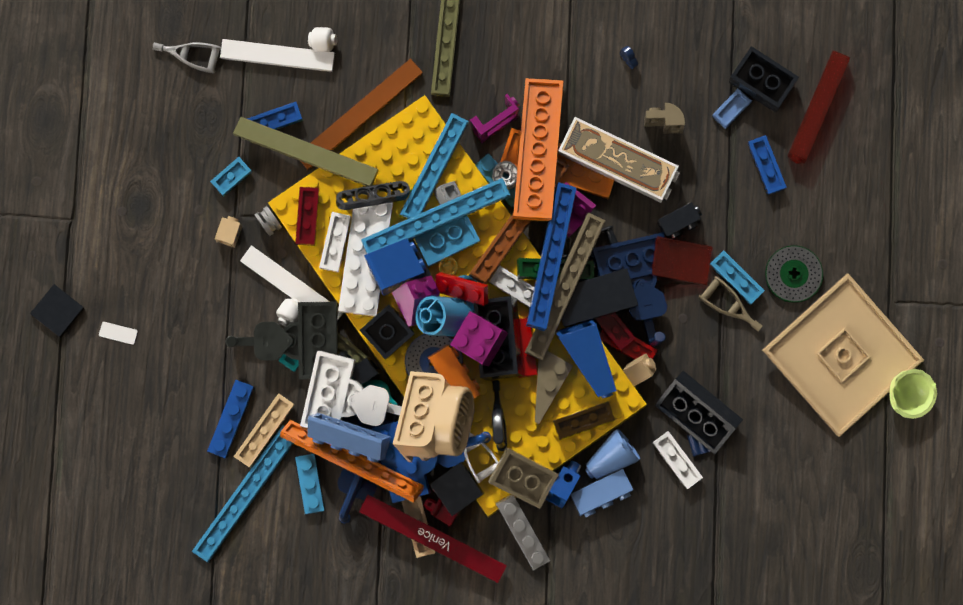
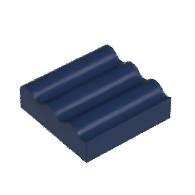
[687,435,711,456]

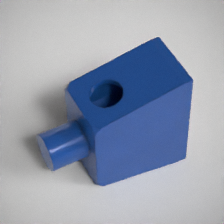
[546,461,581,508]

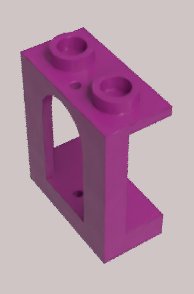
[470,94,519,143]

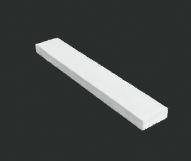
[220,39,335,72]
[240,245,343,321]

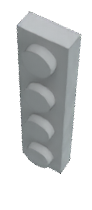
[496,495,550,571]

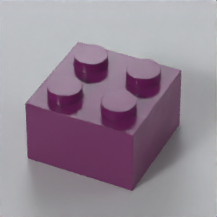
[450,311,508,367]

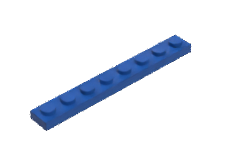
[526,182,577,331]

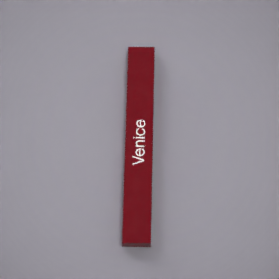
[359,495,507,583]

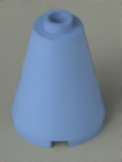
[585,429,640,480]

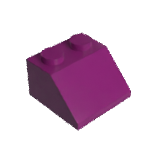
[392,276,440,327]

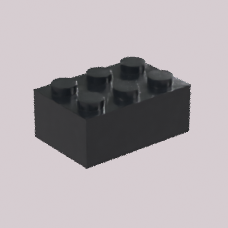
[729,46,799,113]

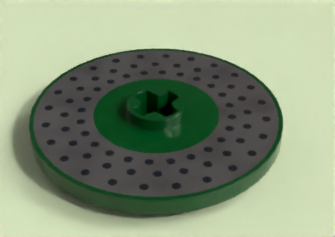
[765,246,823,303]

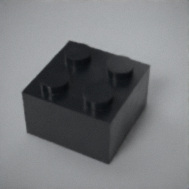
[360,304,416,359]

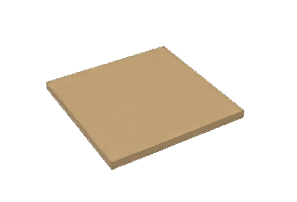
[762,274,924,437]

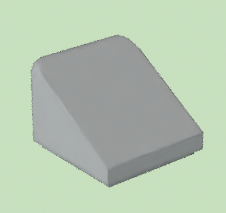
[434,181,462,205]

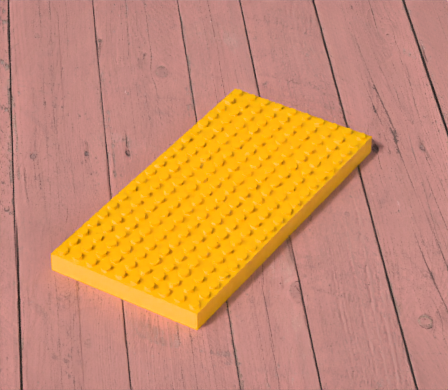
[268,95,647,518]

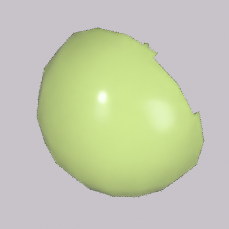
[889,369,937,419]

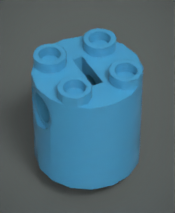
[415,296,472,336]

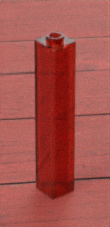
[787,50,850,164]

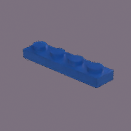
[207,380,254,459]

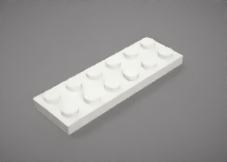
[338,198,393,317]

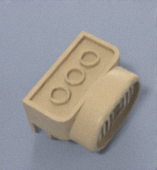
[393,371,474,463]

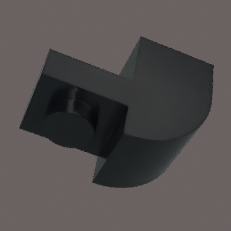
[339,351,382,384]

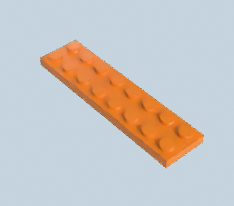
[513,78,563,221]

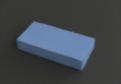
[712,89,752,129]

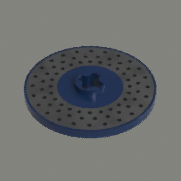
[405,334,463,376]

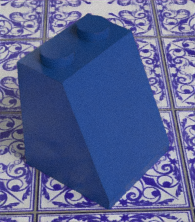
[364,238,426,296]

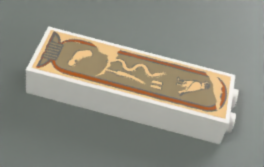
[558,117,680,203]

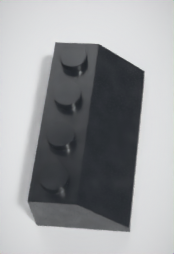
[655,371,743,454]

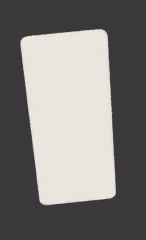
[99,322,138,345]

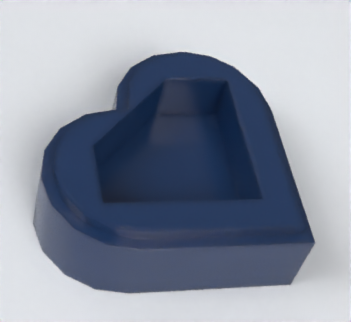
[619,46,638,69]

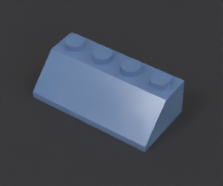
[307,413,391,462]

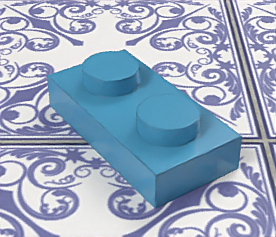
[210,157,252,197]

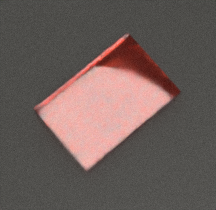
[652,236,713,285]

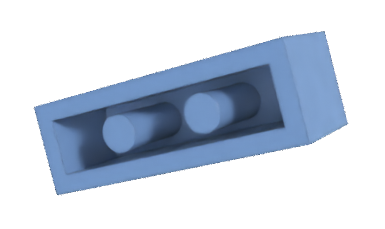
[570,469,633,517]

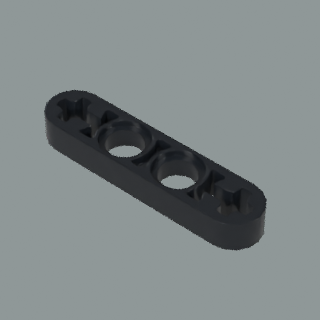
[336,181,410,210]

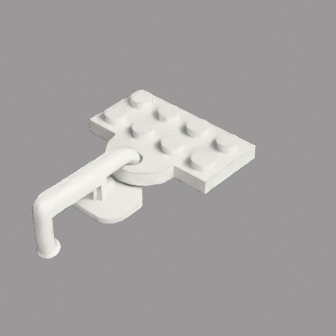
[300,351,402,428]

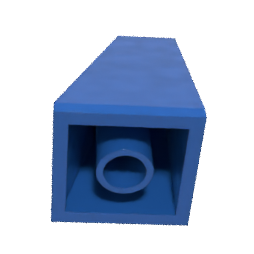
[555,320,617,398]

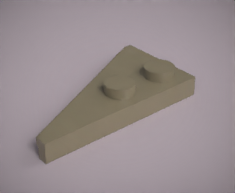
[535,351,573,425]

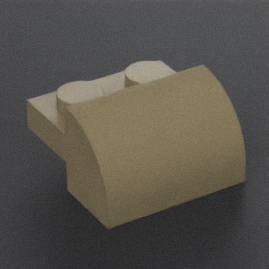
[644,103,685,134]

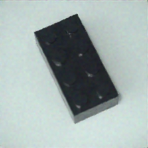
[474,296,524,380]

